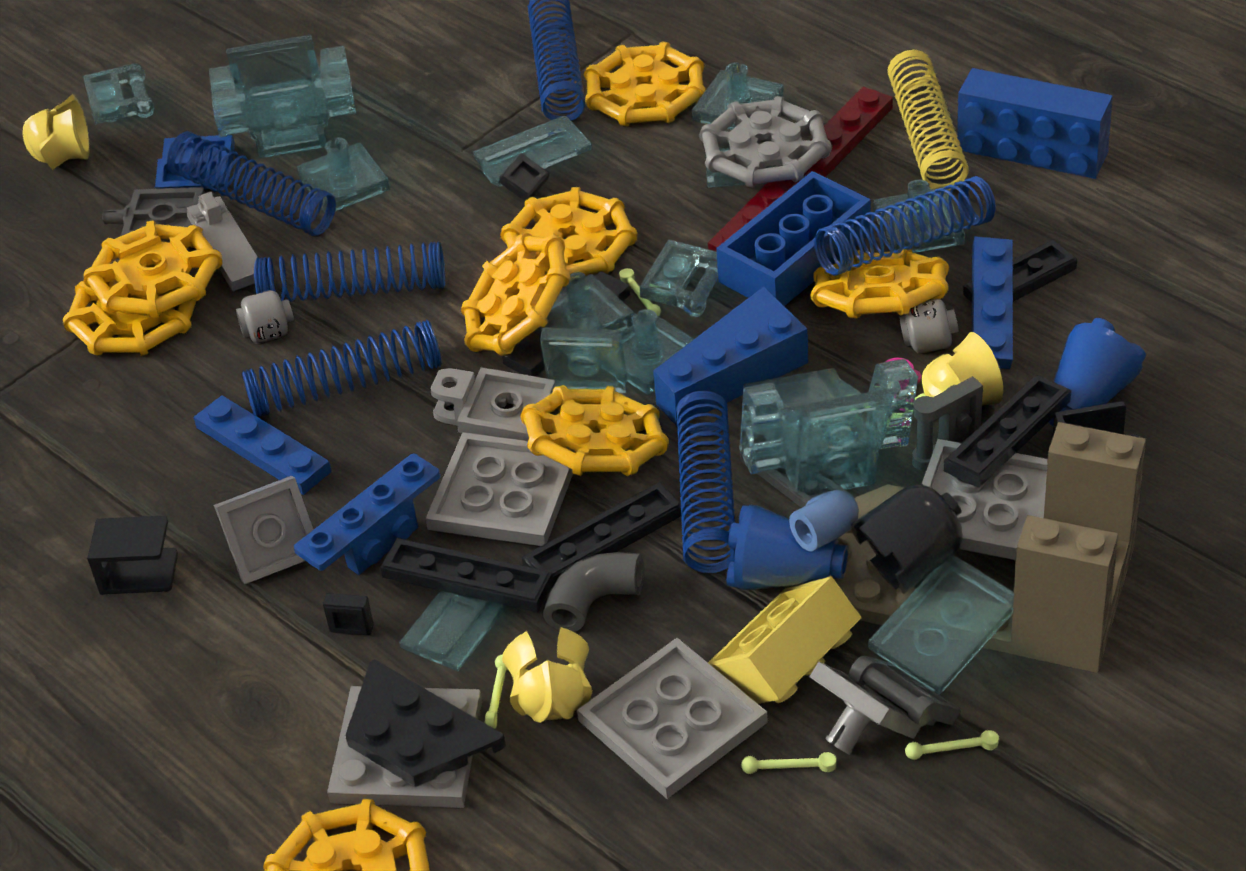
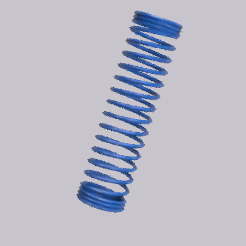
[528,0,586,123]
[167,131,336,236]
[814,176,996,276]
[254,241,445,302]
[242,320,442,417]
[676,391,735,573]

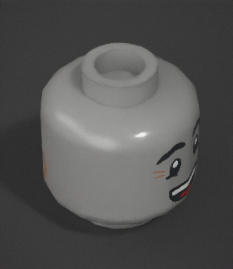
[236,290,294,344]
[900,299,959,354]

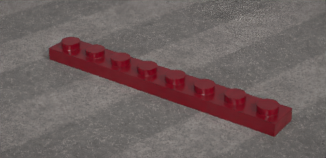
[708,87,893,257]

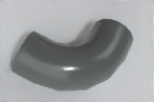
[543,552,644,632]

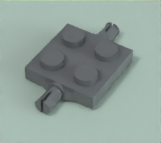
[102,187,205,243]

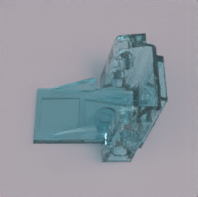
[209,34,356,158]
[739,359,918,496]

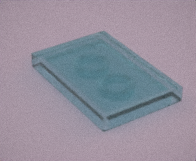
[868,555,1014,695]

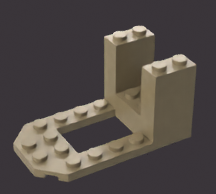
[833,422,1146,673]

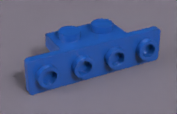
[294,454,441,575]

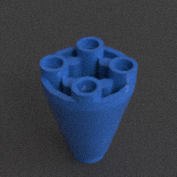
[1049,318,1146,426]
[726,505,848,590]

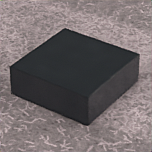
[499,153,550,201]
[323,593,374,635]

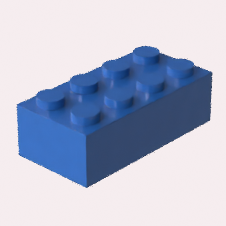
[957,68,1113,179]
[716,171,871,306]

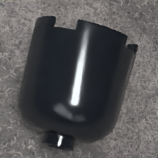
[851,484,962,594]

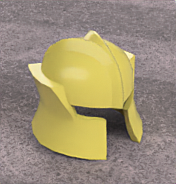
[23,94,89,170]
[922,332,1004,406]
[502,627,592,723]

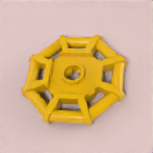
[584,42,706,127]
[500,187,638,280]
[83,221,222,318]
[461,233,571,356]
[811,248,949,318]
[63,261,198,356]
[520,385,669,476]
[263,799,430,871]

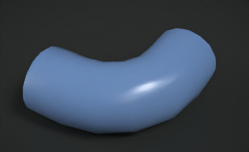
[789,490,859,551]

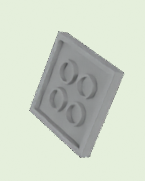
[425,432,575,546]
[922,439,1048,560]
[577,638,768,799]
[327,686,482,808]

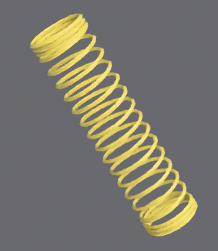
[888,50,969,191]

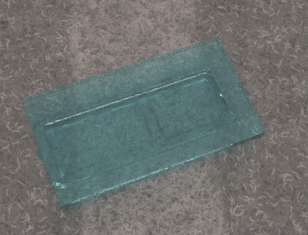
[473,115,592,187]
[399,591,508,671]

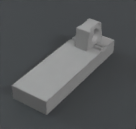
[187,192,257,292]

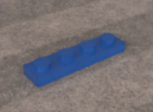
[971,236,1013,369]
[193,395,332,495]

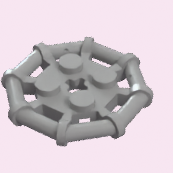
[699,96,832,188]

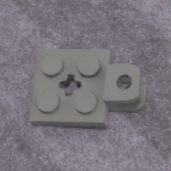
[431,367,556,441]

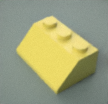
[708,576,862,704]

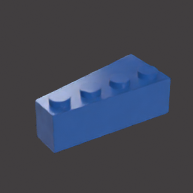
[653,286,808,426]

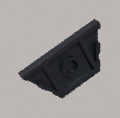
[345,659,506,787]

